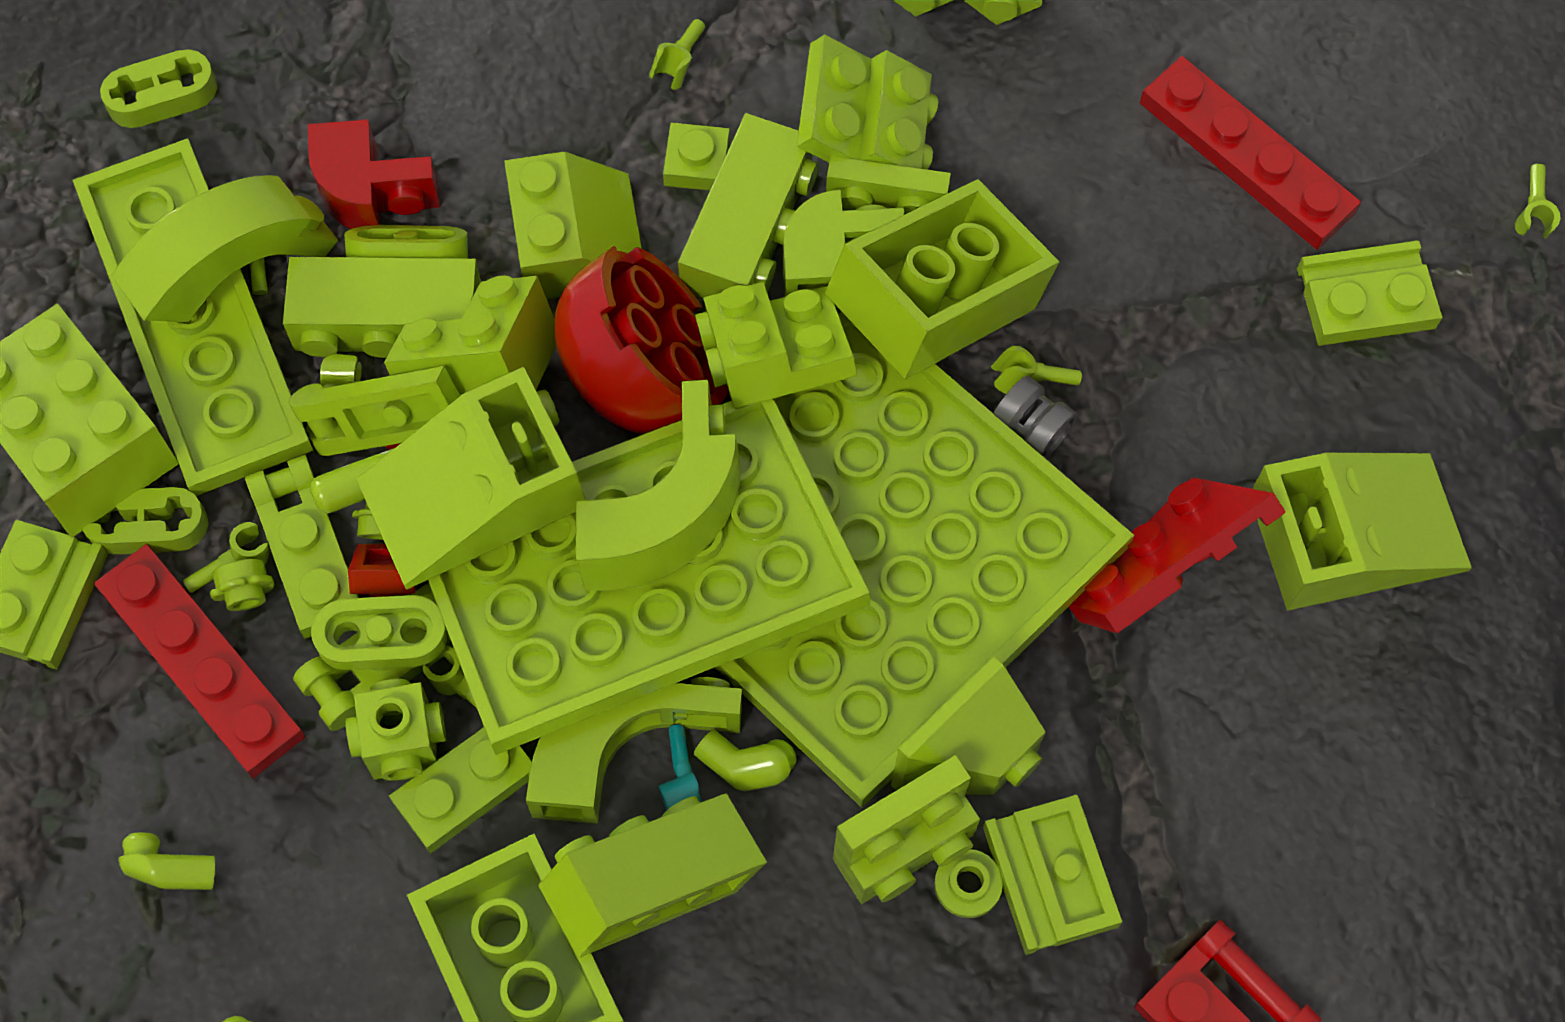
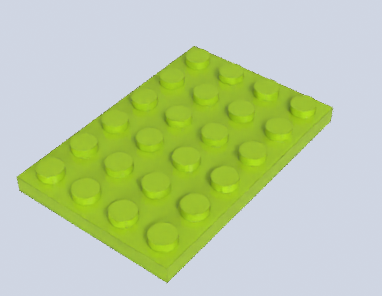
[428,399,870,755]

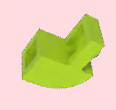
[783,189,904,305]

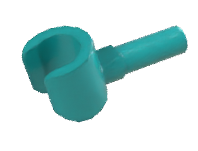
[658,725,701,810]

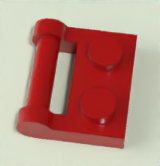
[1134,919,1322,1022]

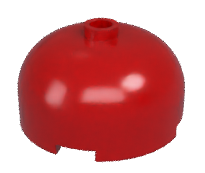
[554,246,728,434]

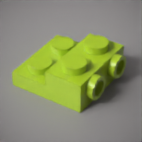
[797,34,938,170]
[695,282,857,409]
[833,755,980,905]

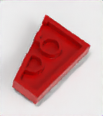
[1069,477,1286,633]

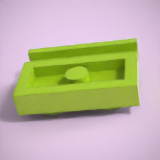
[1297,240,1442,346]
[0,520,108,670]
[983,795,1122,955]

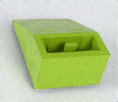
[356,367,585,590]
[1252,452,1472,611]

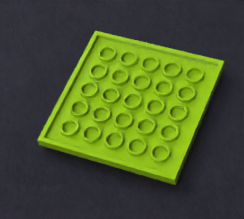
[715,312,1134,808]

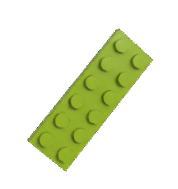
[72,138,313,496]

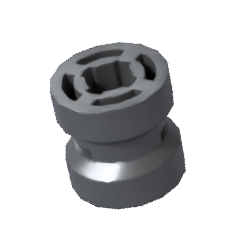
[993,375,1078,459]

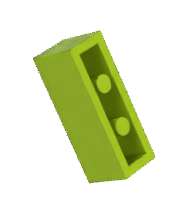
[678,113,819,299]
[283,257,481,358]
[538,793,767,958]

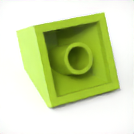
[891,656,1046,795]

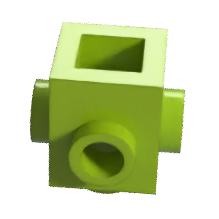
[346,679,446,781]

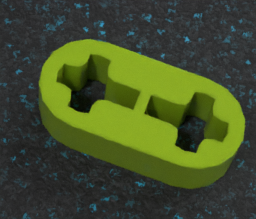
[100,49,217,128]
[82,487,209,555]

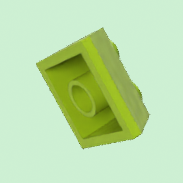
[504,152,642,299]

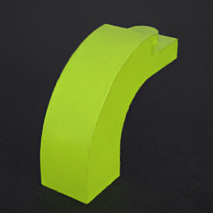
[111,175,338,322]
[576,380,741,592]
[526,677,742,824]

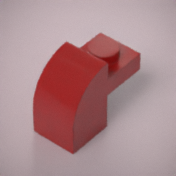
[308,119,440,229]

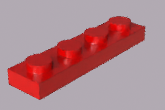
[1139,56,1361,250]
[94,544,306,779]

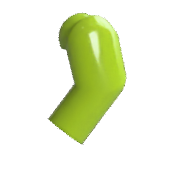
[694,729,797,791]
[118,832,215,890]

